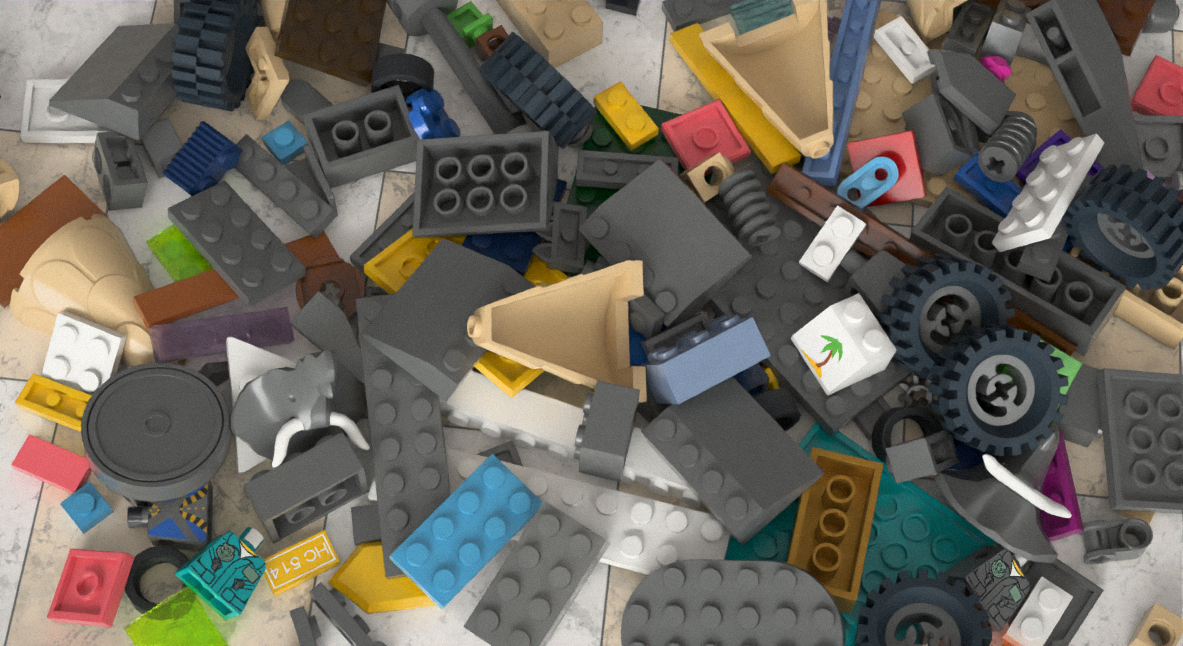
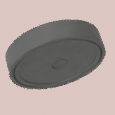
[81,362,231,502]

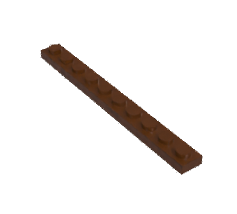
[766,162,1078,356]

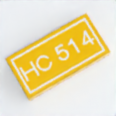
[263,530,341,597]

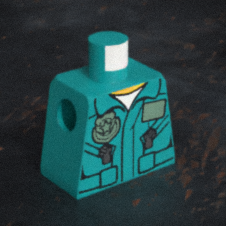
[174,527,266,620]

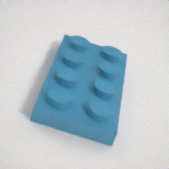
[389,454,543,610]

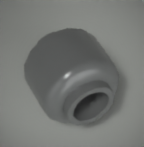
[1142,0,1180,33]

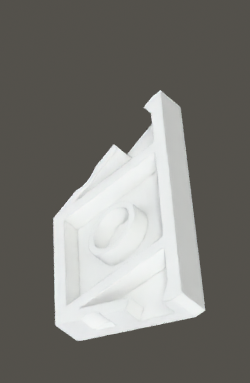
[226,337,297,474]

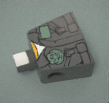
[944,545,1030,632]

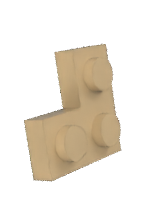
[245,27,290,120]

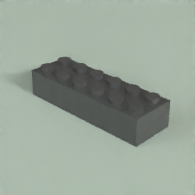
[910,186,1127,356]

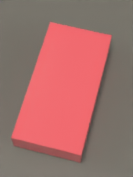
[11,434,92,494]

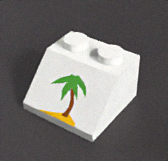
[791,293,897,396]

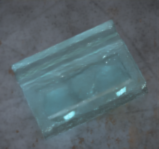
[730,0,794,35]

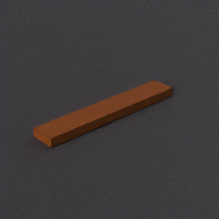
[133,231,339,331]

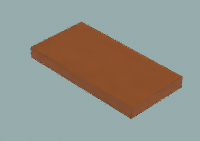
[0,175,109,308]

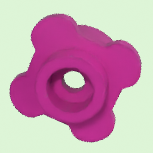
[981,56,1012,84]

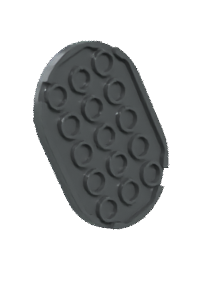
[621,559,845,646]

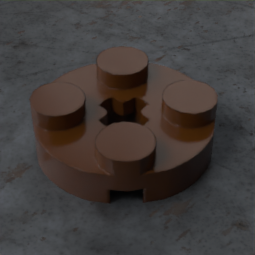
[296,256,365,321]

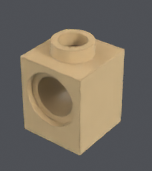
[678,152,735,203]
[1127,603,1183,646]

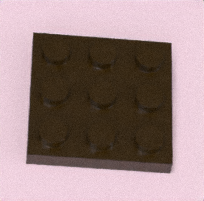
[274,0,387,87]

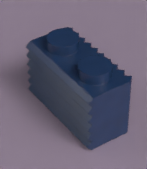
[163,121,243,196]

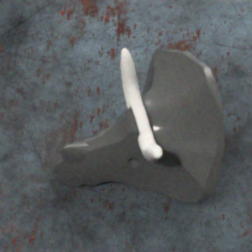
[231,349,370,467]
[934,421,1072,563]

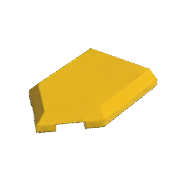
[328,541,437,614]

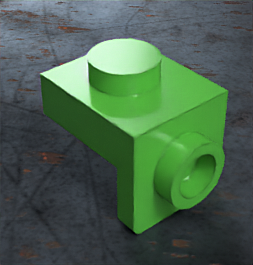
[447,1,493,49]

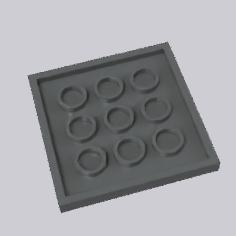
[1097,368,1183,514]

